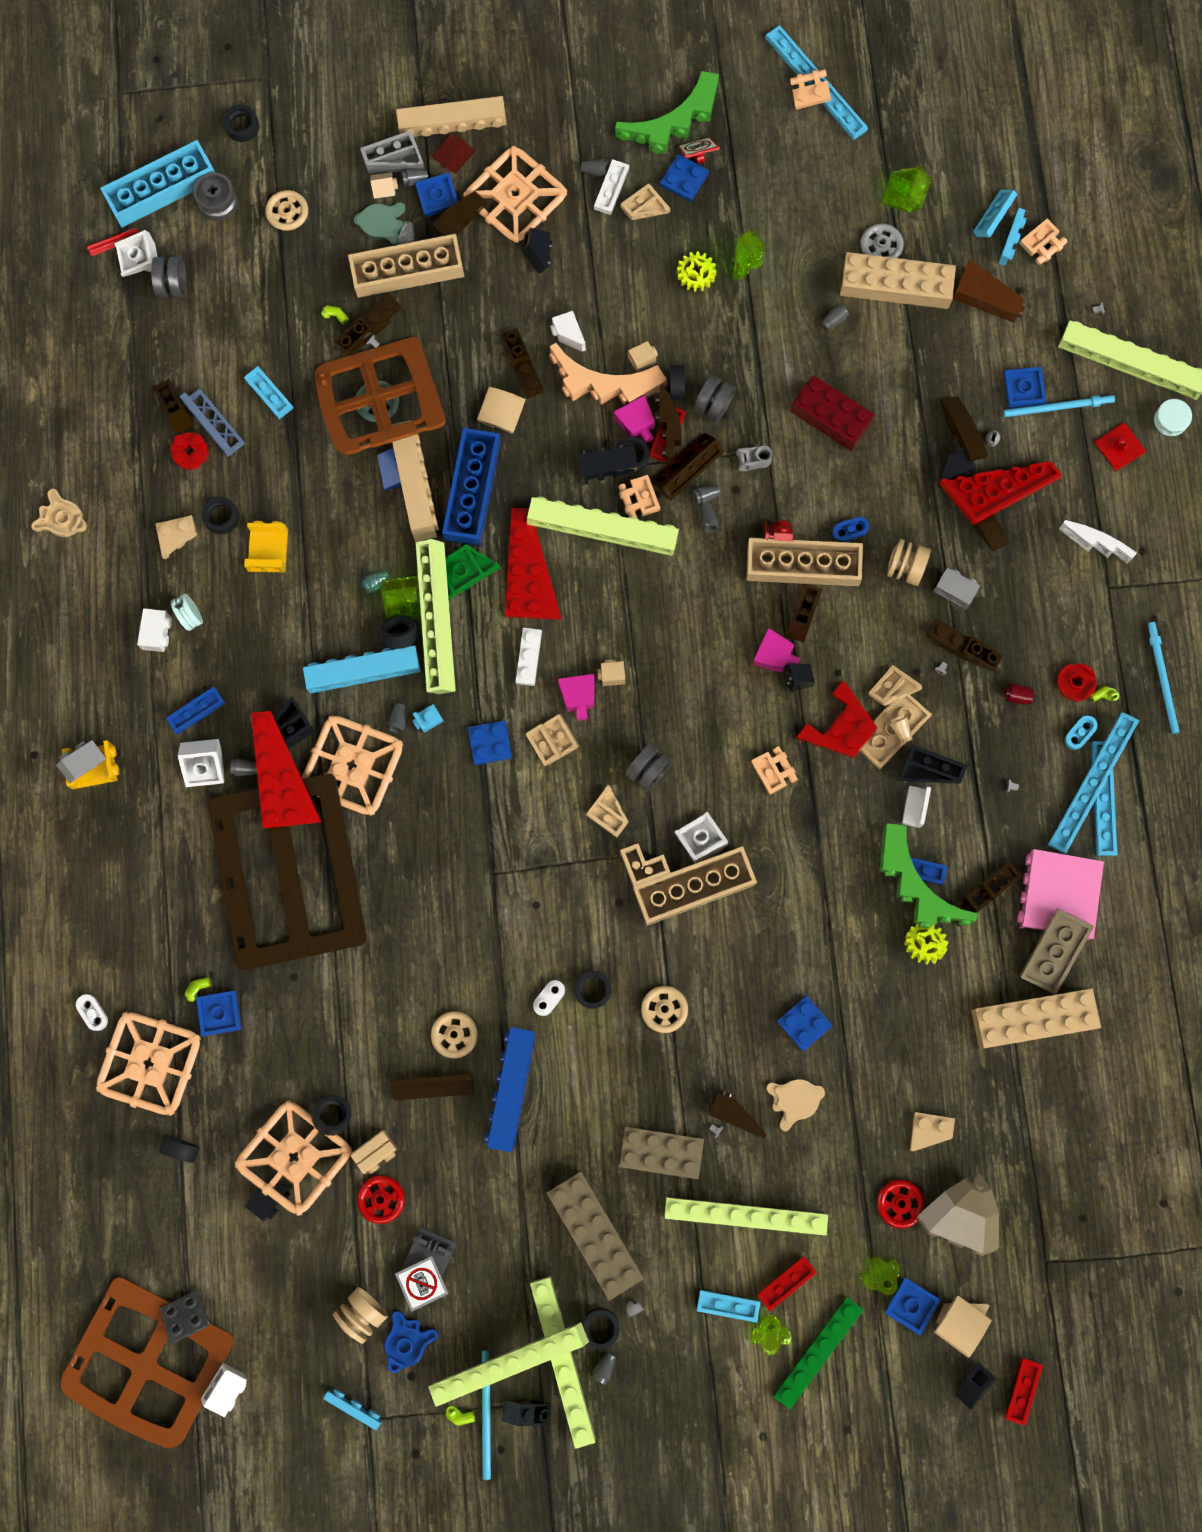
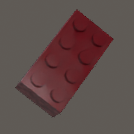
[790,375,875,452]

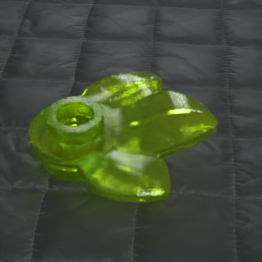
[860,1256,900,1295]
[751,1315,791,1356]

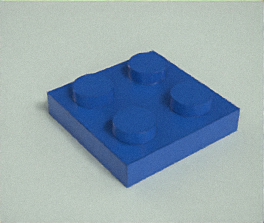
[660,154,709,202]
[415,173,458,217]
[1003,367,1047,408]
[468,721,512,766]
[196,991,242,1037]
[777,996,833,1052]
[884,1277,940,1336]

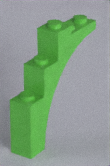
[615,71,719,154]
[879,823,977,928]

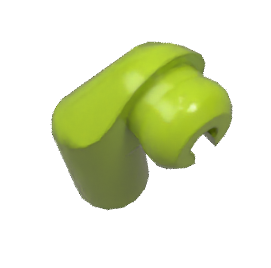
[321,305,349,324]
[1089,686,1119,702]
[185,977,211,1002]
[446,1406,475,1426]

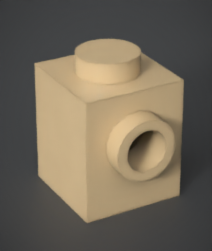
[371,172,398,199]
[628,341,658,373]
[597,660,625,686]

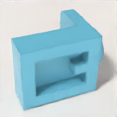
[412,704,444,733]

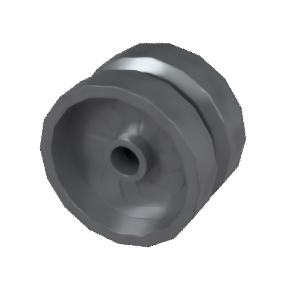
[193,173,238,221]
[151,257,187,298]
[693,375,736,423]
[625,742,673,792]

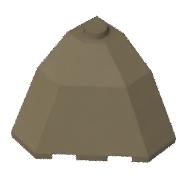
[917,1174,999,1256]

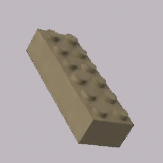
[547,1171,644,1301]

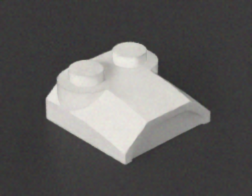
[115,230,158,277]
[674,812,728,864]

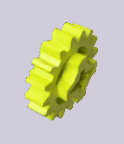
[677,251,716,292]
[904,924,948,965]

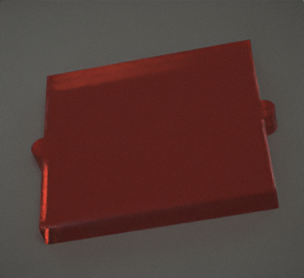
[433,134,475,174]

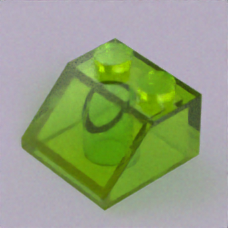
[881,166,932,212]

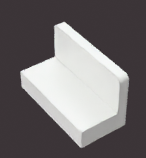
[901,786,931,828]

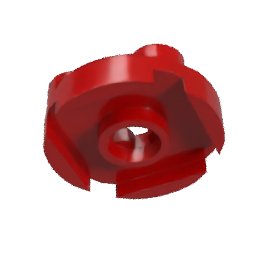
[170,433,209,470]
[1057,663,1097,702]

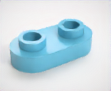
[1064,716,1097,750]

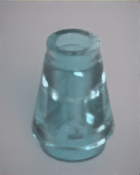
[361,570,391,594]

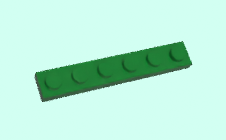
[773,1296,863,1410]

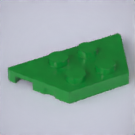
[445,544,501,600]

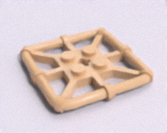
[463,146,567,243]
[302,715,403,816]
[96,1012,201,1116]
[235,1100,352,1216]

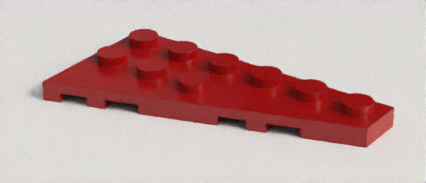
[939,461,1062,525]
[505,508,562,620]
[251,711,321,829]

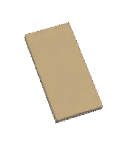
[860,695,932,770]

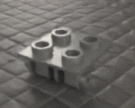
[404,1228,456,1277]
[160,1290,211,1344]

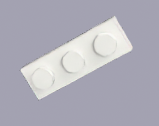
[594,159,629,215]
[516,628,542,686]

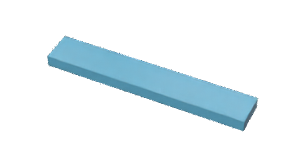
[1091,741,1117,856]

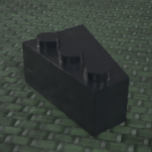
[578,444,638,485]
[253,696,315,749]
[897,745,968,784]

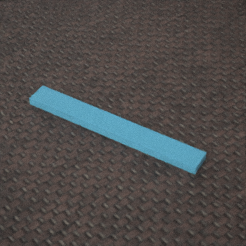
[765,25,868,141]
[1048,712,1139,855]

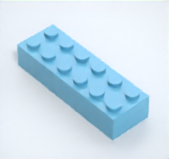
[100,140,215,227]

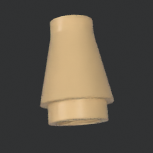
[890,714,912,744]

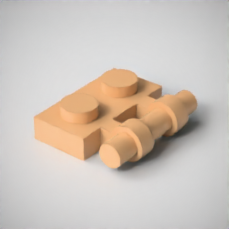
[790,69,831,110]
[1019,219,1067,265]
[618,475,660,518]
[751,747,798,795]

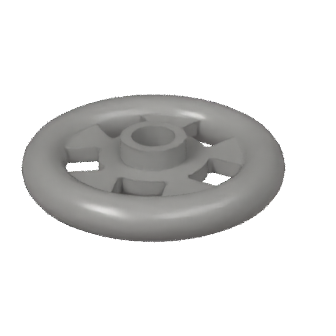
[860,223,904,258]

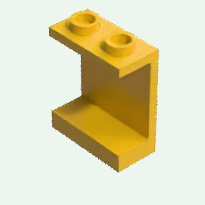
[244,521,288,573]
[62,741,119,790]

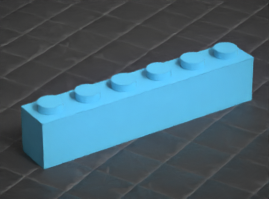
[303,645,421,694]

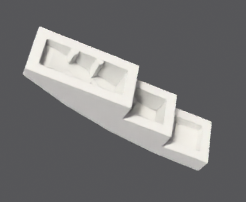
[1059,520,1137,564]

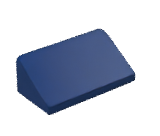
[377,448,402,490]

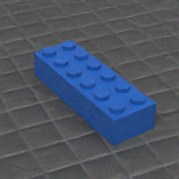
[442,428,501,546]
[485,1027,536,1152]

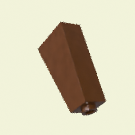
[953,260,1025,323]

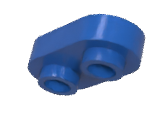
[832,517,869,542]

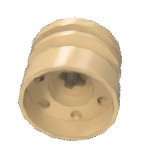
[887,539,931,587]
[333,1287,388,1344]

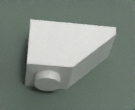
[550,311,586,352]

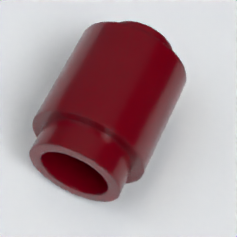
[1004,683,1034,705]

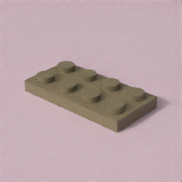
[1020,908,1094,995]
[619,1127,704,1179]

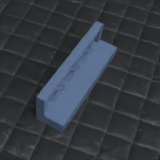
[179,389,245,457]

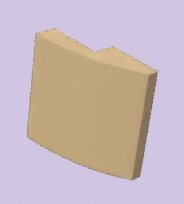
[476,387,526,434]
[526,714,580,766]
[934,1296,992,1358]

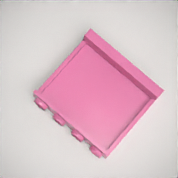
[1017,849,1104,940]

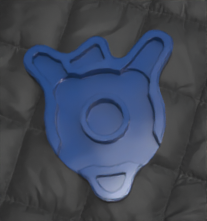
[384,1310,439,1373]

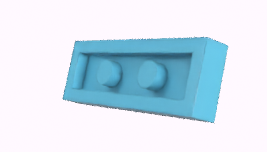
[973,190,1017,237]
[998,208,1027,266]
[244,367,293,419]
[697,1290,760,1323]
[323,1388,383,1430]

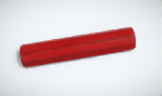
[87,228,139,256]

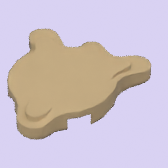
[31,489,87,537]
[766,1079,825,1131]

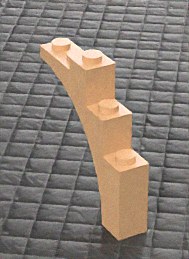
[549,343,667,405]

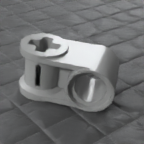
[736,446,772,471]

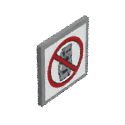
[395,1256,449,1312]

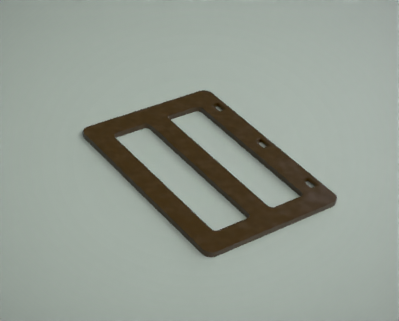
[208,773,367,970]

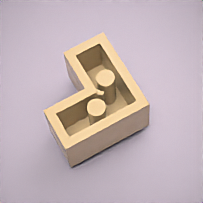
[620,844,671,887]

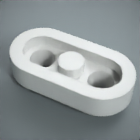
[533,980,565,1016]
[76,994,108,1031]

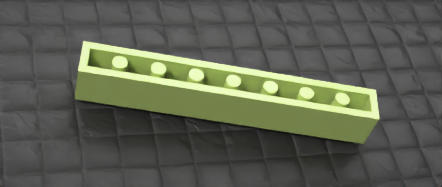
[1058,321,1202,400]
[527,497,679,556]
[416,539,455,694]
[664,1197,828,1235]
[530,1276,595,1449]
[428,1322,589,1407]

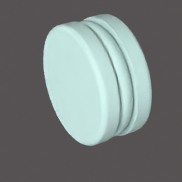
[1154,399,1192,436]
[171,593,203,631]

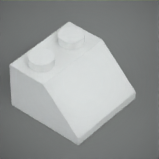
[178,739,224,787]

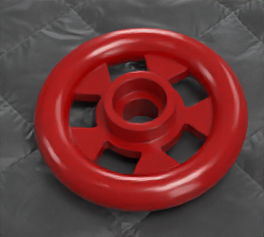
[357,1175,405,1224]
[877,1179,925,1229]

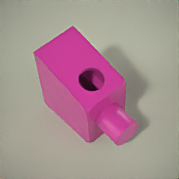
[614,395,655,444]
[753,628,801,673]
[558,674,595,721]

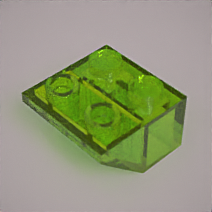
[732,228,765,282]
[381,576,421,621]

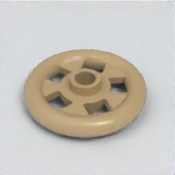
[265,190,308,231]
[641,986,688,1033]
[431,1011,478,1059]

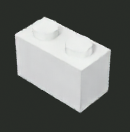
[137,609,172,652]
[201,1363,247,1417]

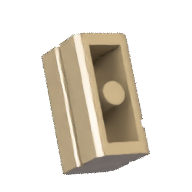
[350,1130,398,1175]

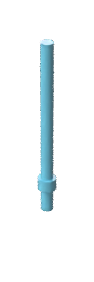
[1003,395,1115,417]
[1148,622,1179,734]
[482,1350,491,1480]

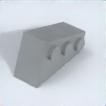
[360,130,424,173]

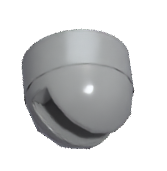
[984,430,1000,447]
[626,1300,643,1317]

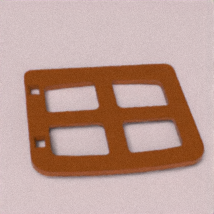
[315,337,446,455]
[61,1277,234,1448]

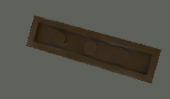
[651,433,724,501]
[391,1074,473,1101]

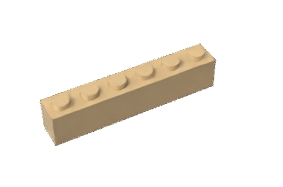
[396,96,506,137]

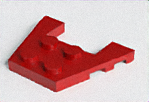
[797,681,878,758]

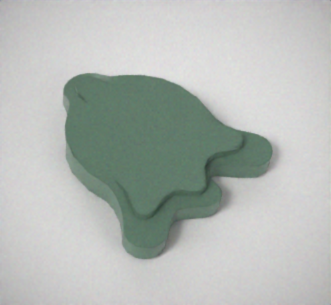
[354,202,406,246]

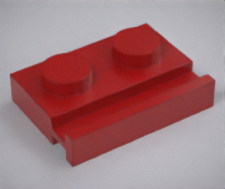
[764,520,793,541]

